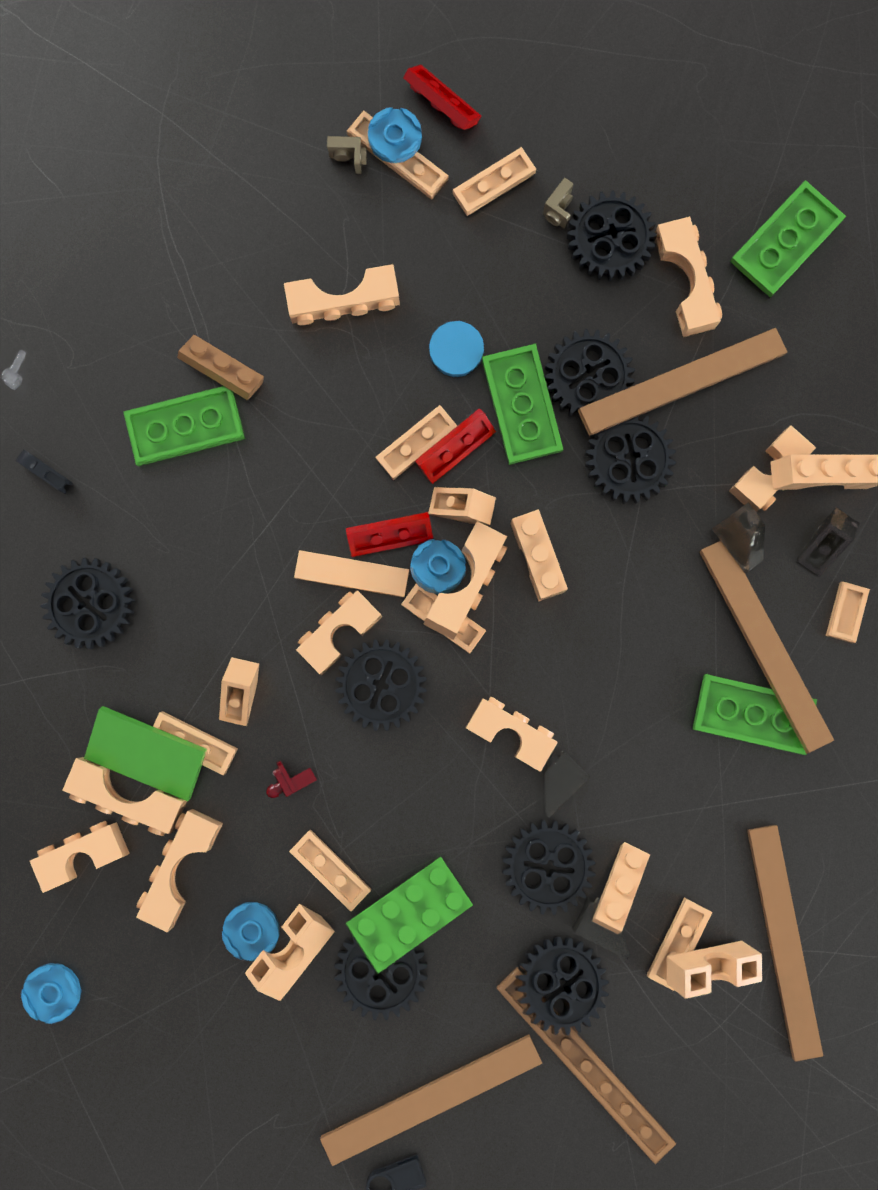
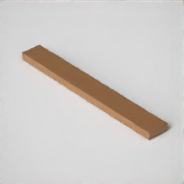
[578,328,787,436]
[699,538,834,754]
[747,825,823,1062]
[497,967,676,1164]
[320,1034,542,1166]

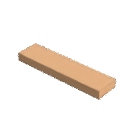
[347,111,449,200]
[294,550,410,598]

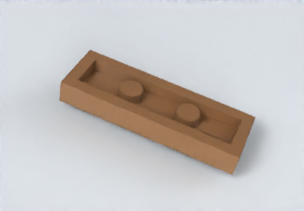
[178,335,264,400]

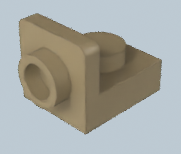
[327,136,367,174]
[543,178,573,229]

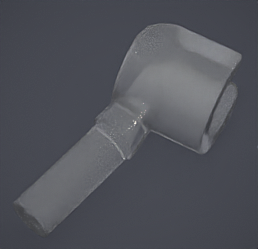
[2,350,26,390]

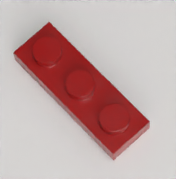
[403,65,481,130]
[415,409,496,484]
[346,512,433,557]

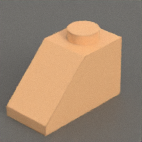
[429,487,496,525]
[219,657,259,726]

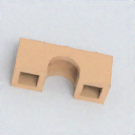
[729,425,816,513]
[510,509,568,601]
[296,590,382,675]
[466,697,558,772]
[30,821,130,893]
[245,904,335,1001]
[667,941,762,999]

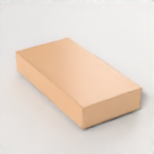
[826,582,870,643]

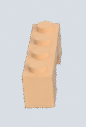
[655,216,722,337]
[284,264,400,325]
[771,455,878,490]
[424,521,508,640]
[62,757,187,836]
[136,809,223,932]

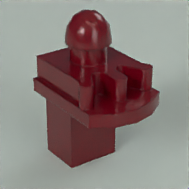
[266,761,317,798]

